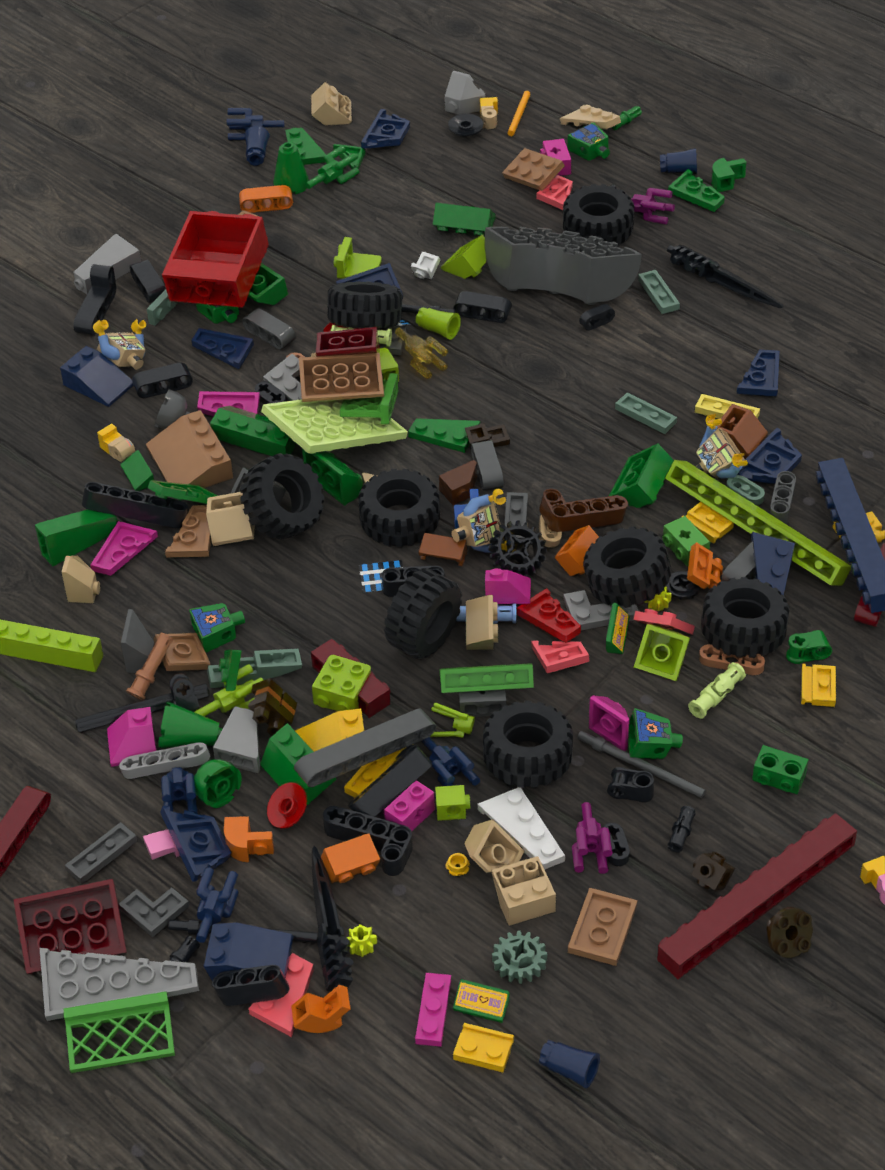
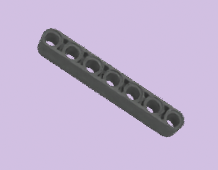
[294,708,437,787]

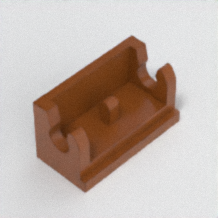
[419,533,468,566]

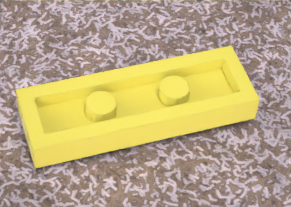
[695,394,760,419]

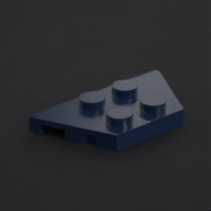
[361,109,410,149]
[737,428,802,484]
[160,805,231,882]

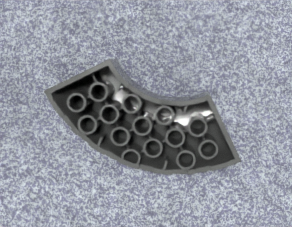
[485,227,642,305]

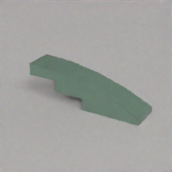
[207,649,302,688]

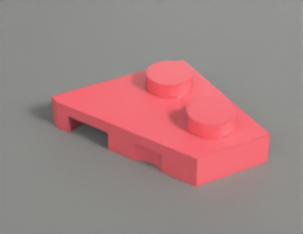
[633,609,695,635]
[531,641,589,673]

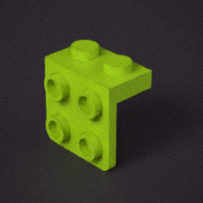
[334,237,382,279]
[312,655,371,711]

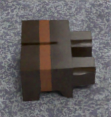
[248,678,297,736]

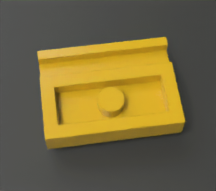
[682,502,734,544]
[801,664,836,707]
[453,1023,514,1073]

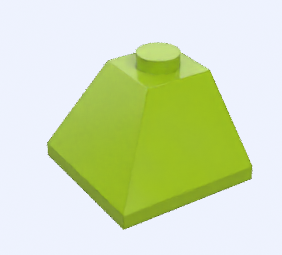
[440,235,486,279]
[634,624,690,681]

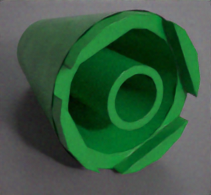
[273,142,309,194]
[158,702,223,749]

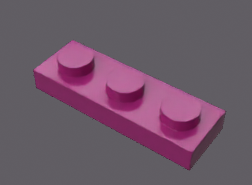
[415,973,451,1047]

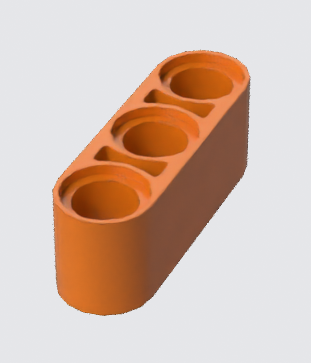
[239,185,293,213]

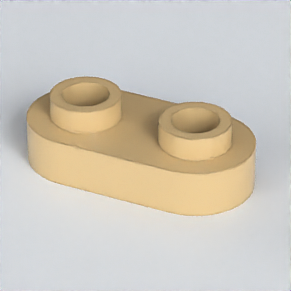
[539,515,562,547]

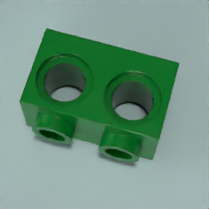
[752,745,808,795]

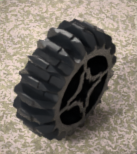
[488,520,547,577]

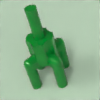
[305,145,359,189]

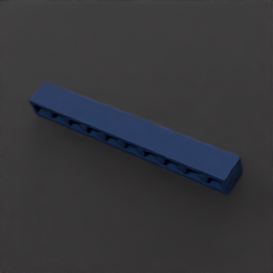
[815,458,885,613]

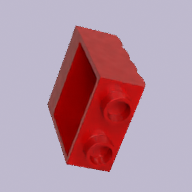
[162,211,269,307]

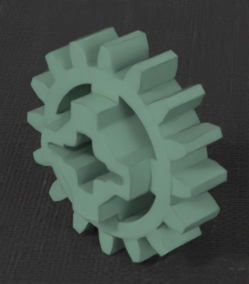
[492,931,547,984]

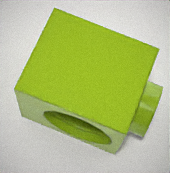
[435,785,470,821]

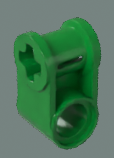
[786,630,832,664]

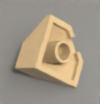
[62,556,100,603]
[464,819,524,873]

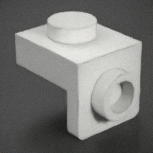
[411,251,441,279]

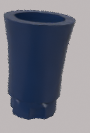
[245,126,270,166]
[660,148,697,174]
[539,1040,600,1089]

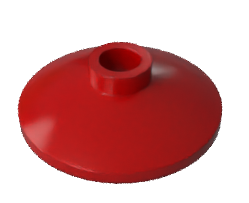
[267,782,307,829]

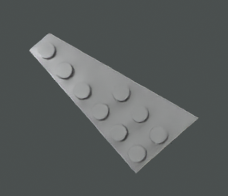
[40,948,199,1021]

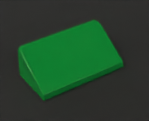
[120,450,154,491]

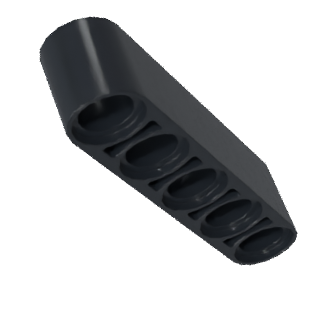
[82,482,188,528]

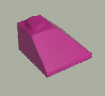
[485,568,531,604]
[589,695,629,751]
[107,707,157,767]

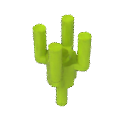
[195,664,263,717]

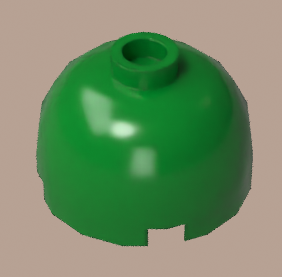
[194,759,242,808]

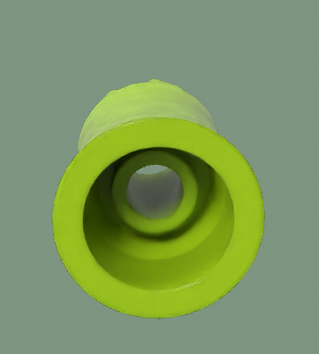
[415,307,461,340]

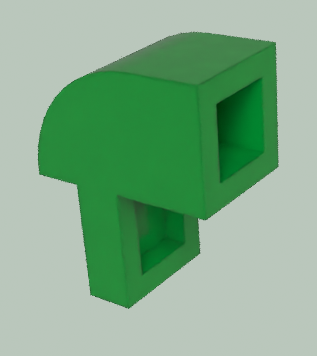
[711,158,746,192]

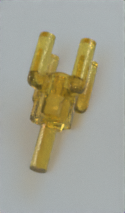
[395,327,448,379]

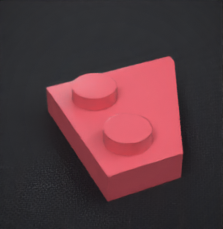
[537,175,573,210]

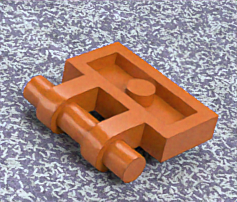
[687,542,723,589]

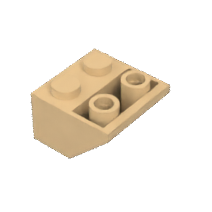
[311,82,352,125]
[206,492,255,546]
[466,595,498,650]
[492,856,556,926]

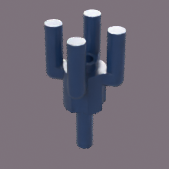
[227,108,284,140]
[421,737,480,786]
[161,756,198,814]
[196,867,239,943]

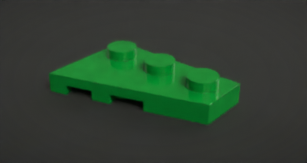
[285,128,326,165]
[668,169,725,212]
[408,418,480,453]
[148,480,218,504]

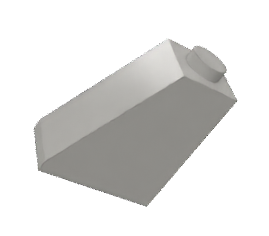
[213,707,260,773]

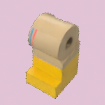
[480,97,498,129]
[97,424,135,462]

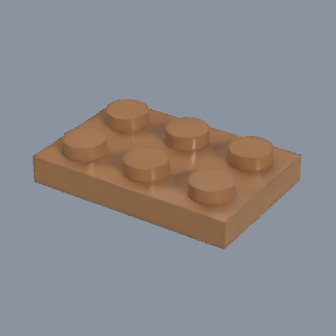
[502,148,565,191]
[568,888,637,966]

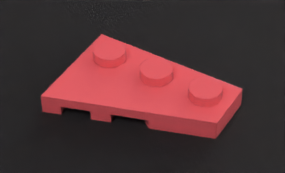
[249,953,314,1037]

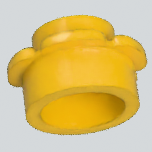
[446,853,470,876]

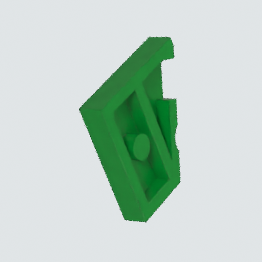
[219,650,241,691]

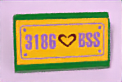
[606,603,629,654]
[453,979,510,1023]

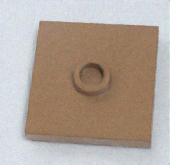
[154,633,210,671]

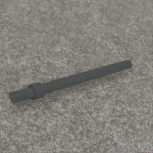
[577,731,706,798]

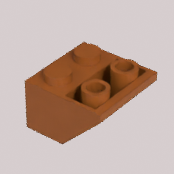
[717,404,768,458]

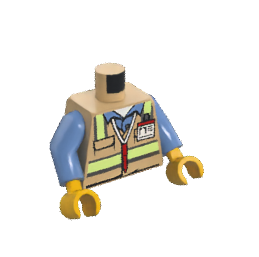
[93,319,146,370]
[695,414,748,479]
[452,489,516,553]

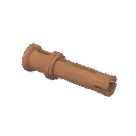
[126,633,174,700]

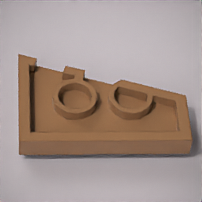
[165,505,211,558]

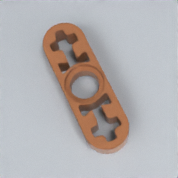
[699,645,765,675]

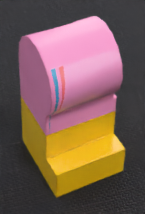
[860,856,885,904]

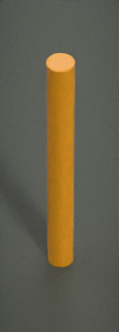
[507,91,531,136]

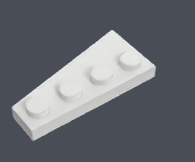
[478,787,565,870]

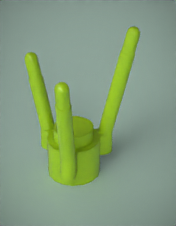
[430,703,475,738]

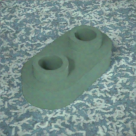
[727,475,765,506]

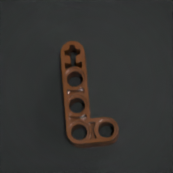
[539,489,628,532]

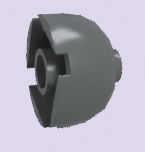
[154,389,190,430]

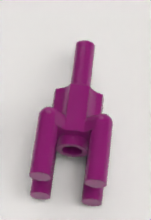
[631,188,675,225]
[572,802,612,874]

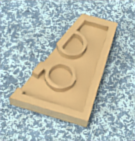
[560,105,621,129]

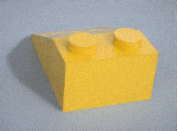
[295,708,364,752]

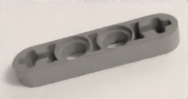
[119,743,210,779]

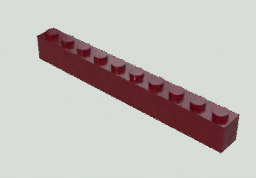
[657,813,857,979]

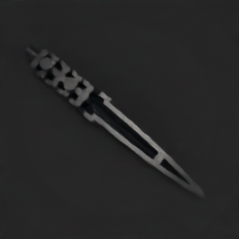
[667,245,784,308]
[311,845,354,992]

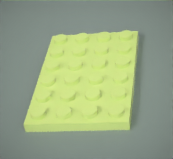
[261,398,408,454]

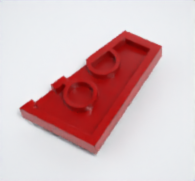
[517,588,581,643]

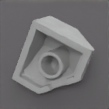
[445,71,485,115]

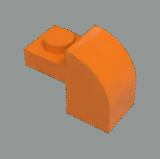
[224,817,274,862]
[291,985,351,1033]

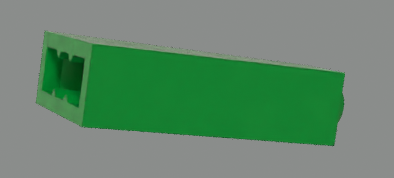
[35,509,118,567]

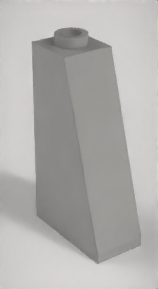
[74,234,141,295]

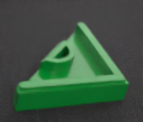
[333,144,366,170]

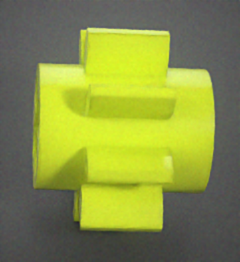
[644,587,672,611]
[346,924,377,957]

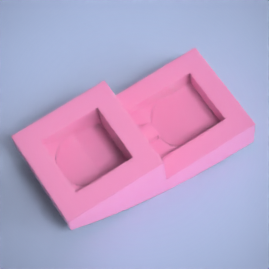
[143,830,180,860]

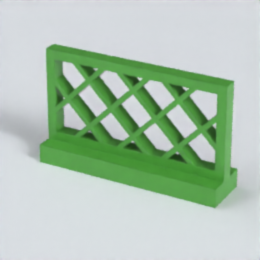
[340,373,398,424]
[439,663,534,693]
[63,991,175,1073]

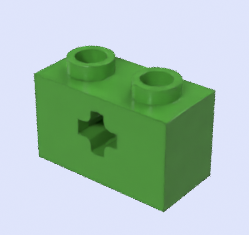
[662,516,710,567]

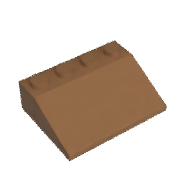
[299,353,384,402]
[146,410,233,488]

